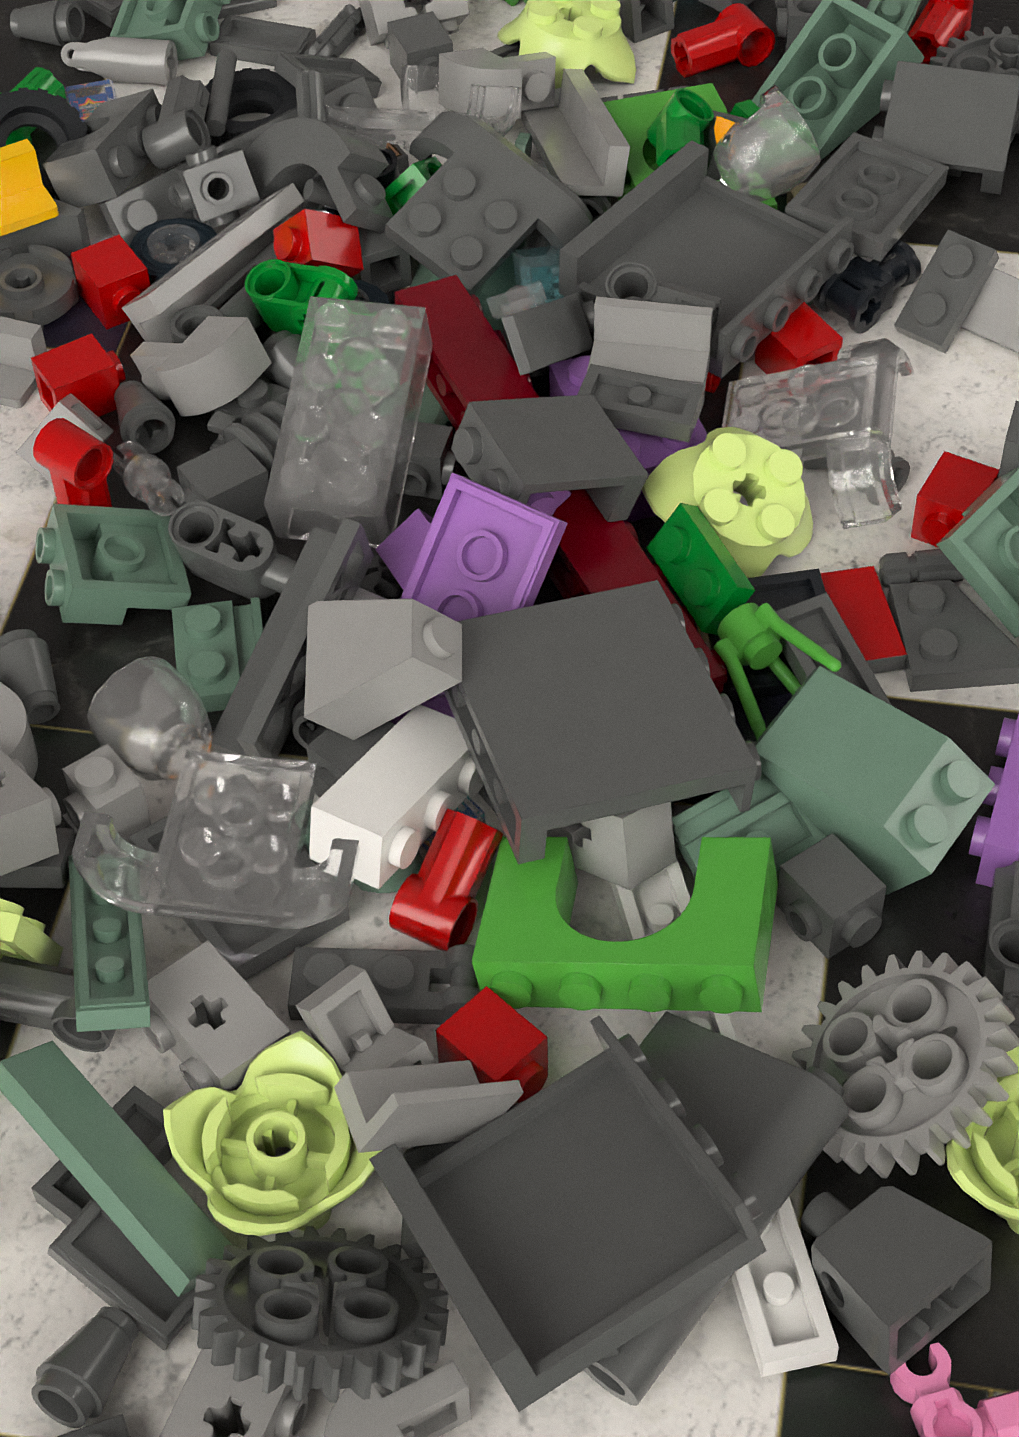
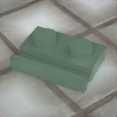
[172,597,264,715]
[672,771,827,878]

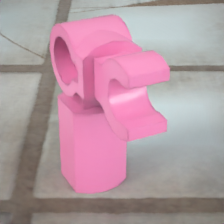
[890,1342,1019,1437]

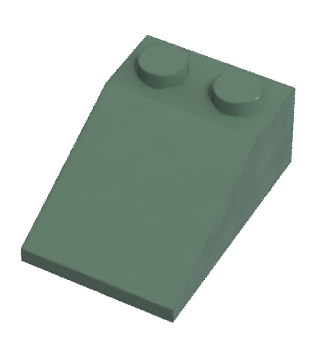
[752,0,925,163]
[754,666,995,895]

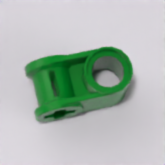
[244,259,359,341]

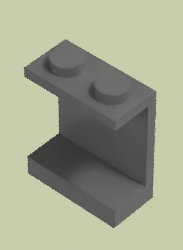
[872,61,1019,195]
[451,394,649,522]

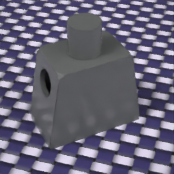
[801,1186,992,1376]

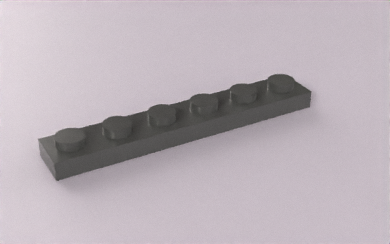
[98,76,383,246]

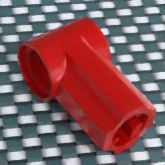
[908,0,974,64]
[671,3,775,78]
[33,418,113,507]
[389,808,503,951]

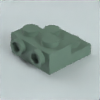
[109,0,231,61]
[936,467,1019,638]
[35,504,192,625]

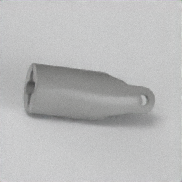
[61,36,178,85]

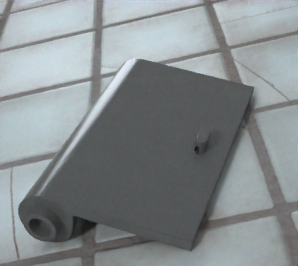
[584,1011,849,1406]

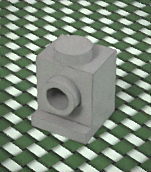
[62,743,151,854]

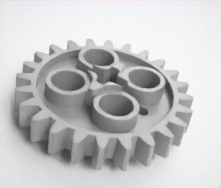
[791,950,1019,1178]

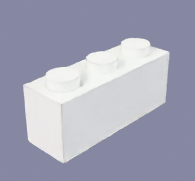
[309,704,483,889]

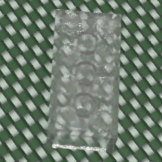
[264,296,433,548]

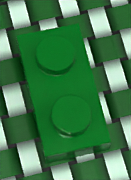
[647,503,755,635]

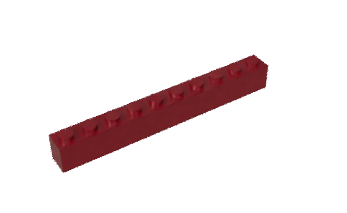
[394,275,727,694]

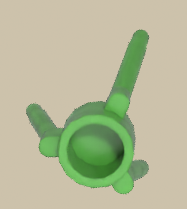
[714,603,841,740]

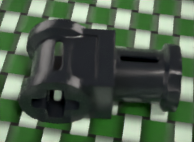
[813,240,921,333]

